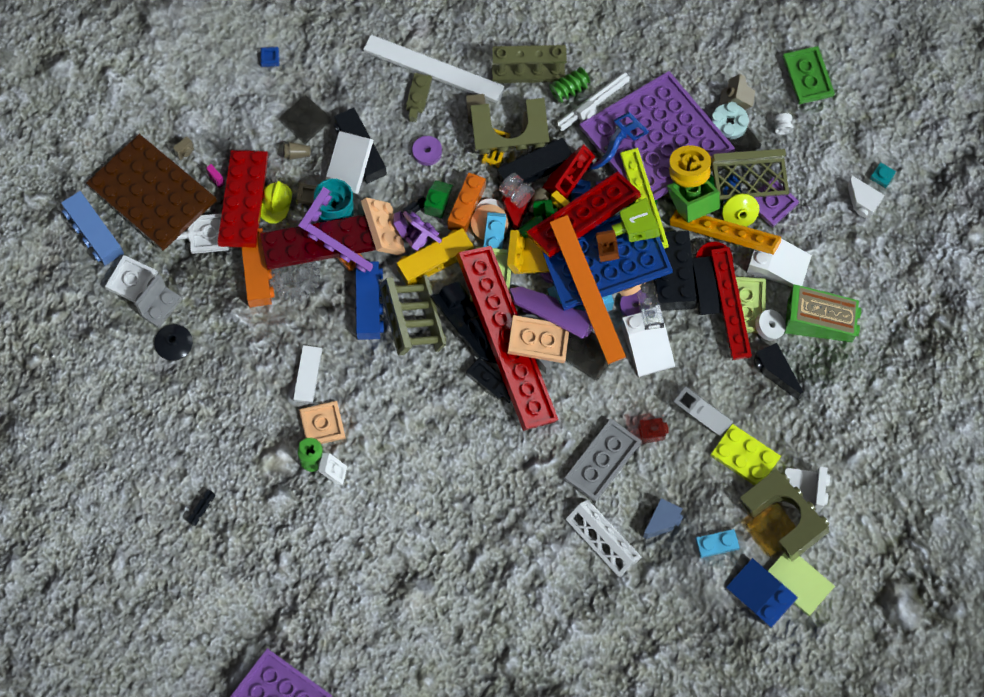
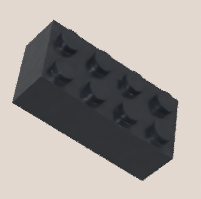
[653,231,696,311]

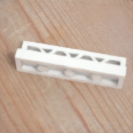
[566,500,641,577]

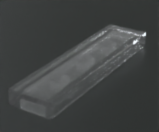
[636,280,664,330]

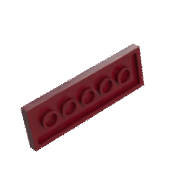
[260,215,376,270]

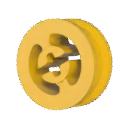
[669,145,711,187]

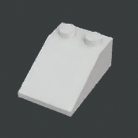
[747,239,812,287]
[621,308,675,377]

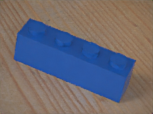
[356,261,384,340]

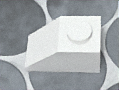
[847,176,885,220]

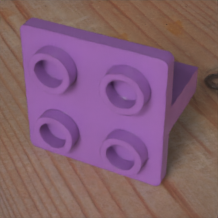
[403,211,442,251]

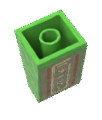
[784,284,861,342]

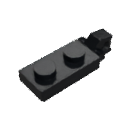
[466,358,511,404]

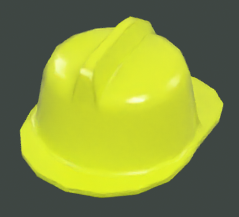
[261,181,292,224]

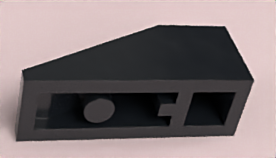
[753,343,804,400]

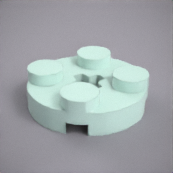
[712,102,749,139]

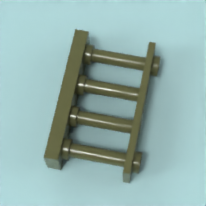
[492,45,567,83]
[379,275,446,356]

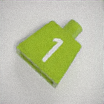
[612,198,660,242]

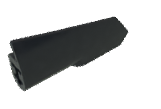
[430,282,497,364]

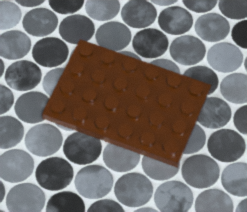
[86,134,217,251]

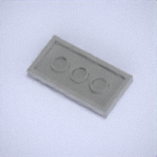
[564,418,642,503]

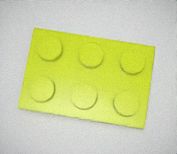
[710,424,781,486]

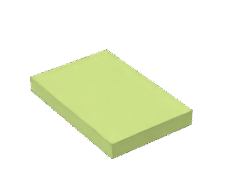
[736,277,766,333]
[768,553,835,616]

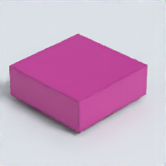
[206,164,225,188]

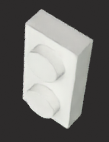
[318,453,347,485]

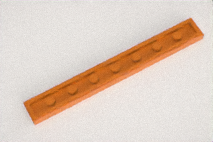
[550,215,626,365]

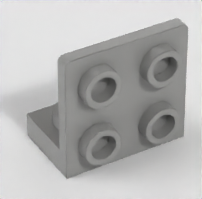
[135,274,182,329]

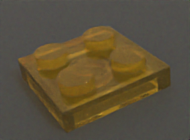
[746,502,796,557]

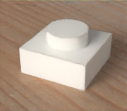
[576,100,598,123]

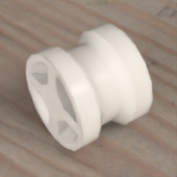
[774,113,794,135]

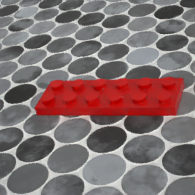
[218,150,269,248]
[527,171,641,258]

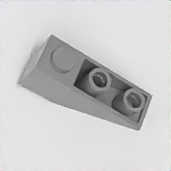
[674,386,733,437]

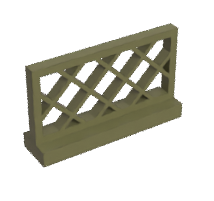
[711,149,789,200]

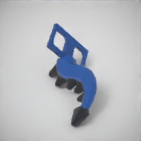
[586,112,649,172]

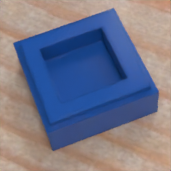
[261,47,280,67]

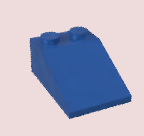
[726,558,798,628]

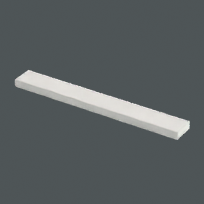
[364,35,504,103]

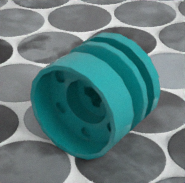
[314,179,354,223]

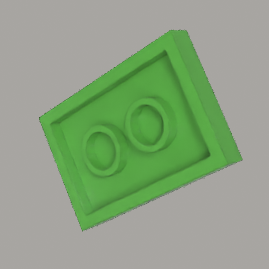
[783,46,835,104]

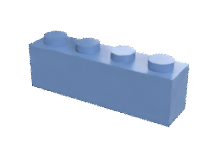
[61,191,124,266]

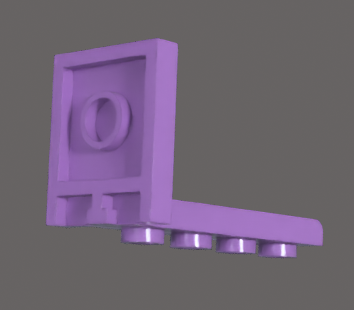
[298,187,373,273]

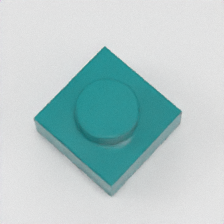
[870,162,897,188]

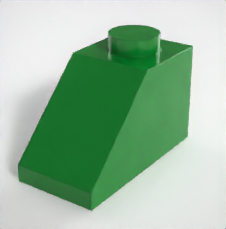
[424,180,453,219]

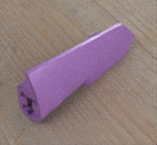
[510,286,593,338]

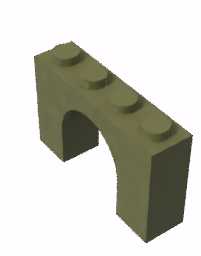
[470,98,550,155]
[740,469,829,562]

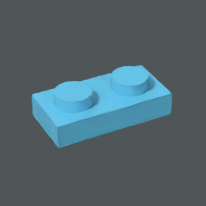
[483,212,506,249]
[695,529,740,558]

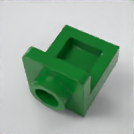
[533,200,557,219]

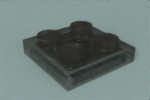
[279,95,331,144]

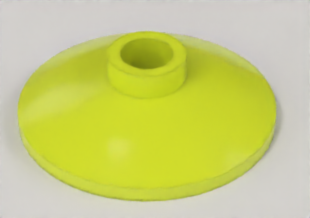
[722,193,759,227]

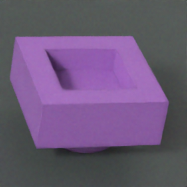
[393,211,410,238]

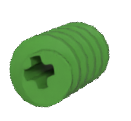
[549,67,590,103]
[298,438,323,472]

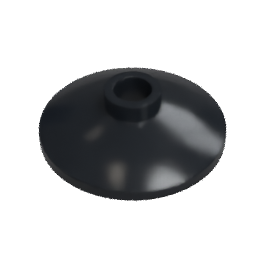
[154,324,193,361]

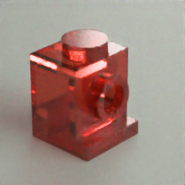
[638,417,669,444]

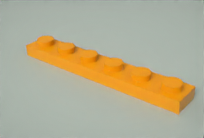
[670,209,781,255]

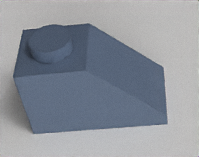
[643,498,684,539]

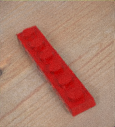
[710,247,752,361]

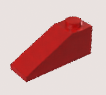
[542,144,596,199]

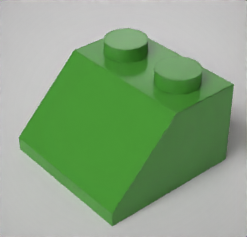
[667,180,720,223]

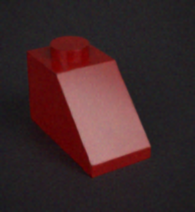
[502,186,532,230]

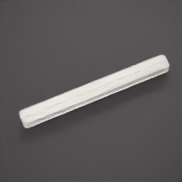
[556,72,630,131]

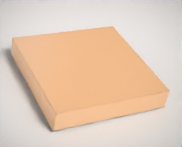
[299,401,346,444]

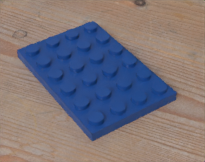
[542,215,673,311]

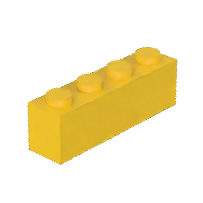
[397,228,474,285]

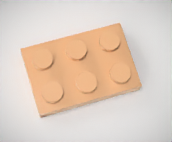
[361,197,406,256]
[507,315,569,363]

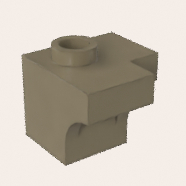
[719,74,756,110]

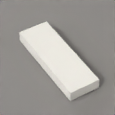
[293,345,322,404]

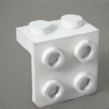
[781,467,830,512]

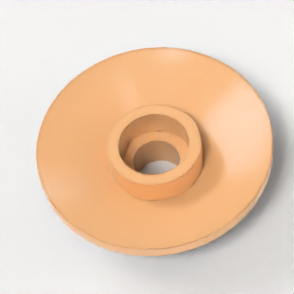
[471,204,508,241]

